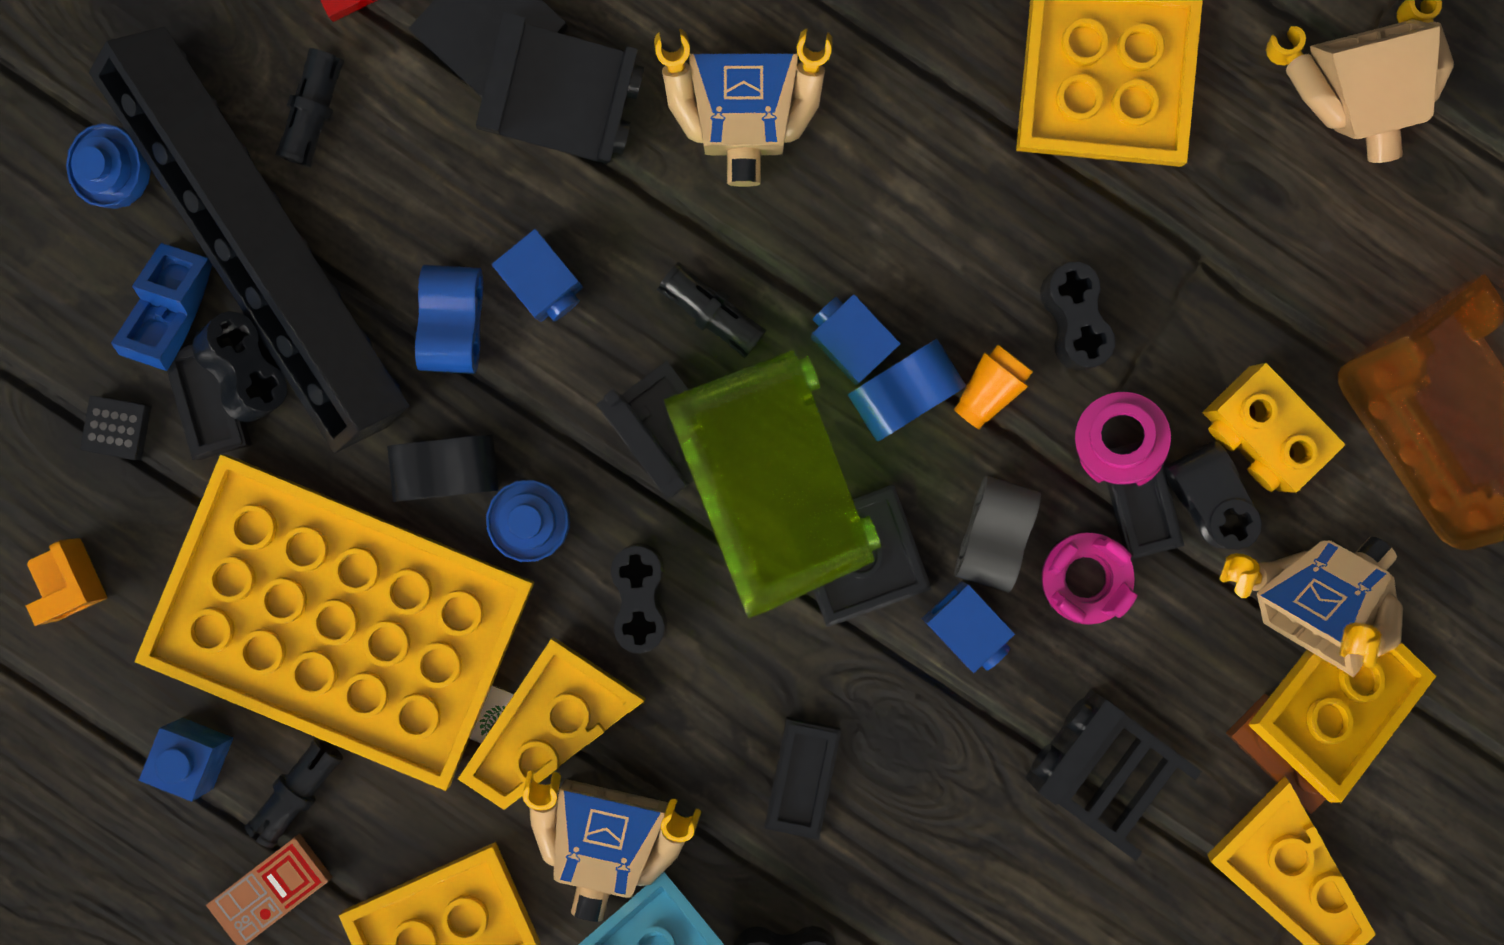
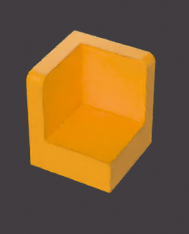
[25,538,108,626]

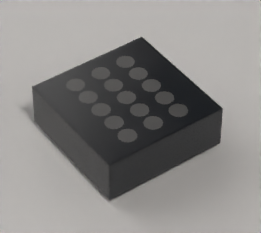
[80,395,152,460]

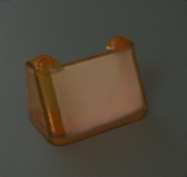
[1338,274,1504,550]

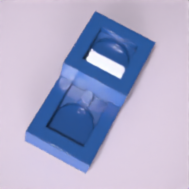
[111,243,212,371]

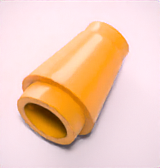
[953,345,1033,430]

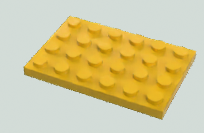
[134,454,535,791]

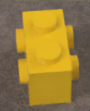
[1202,363,1346,493]

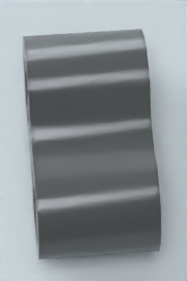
[954,475,1041,593]

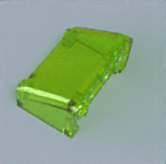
[664,350,881,618]

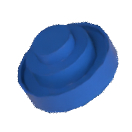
[66,123,151,209]
[486,480,570,562]

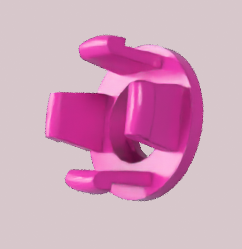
[1075,392,1171,487]
[1041,532,1137,624]

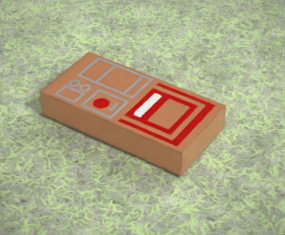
[206,833,333,945]

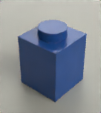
[491,229,584,322]
[810,294,900,385]
[921,581,1015,673]
[139,717,233,802]

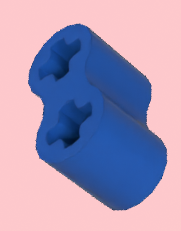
[415,265,483,374]
[847,339,967,442]

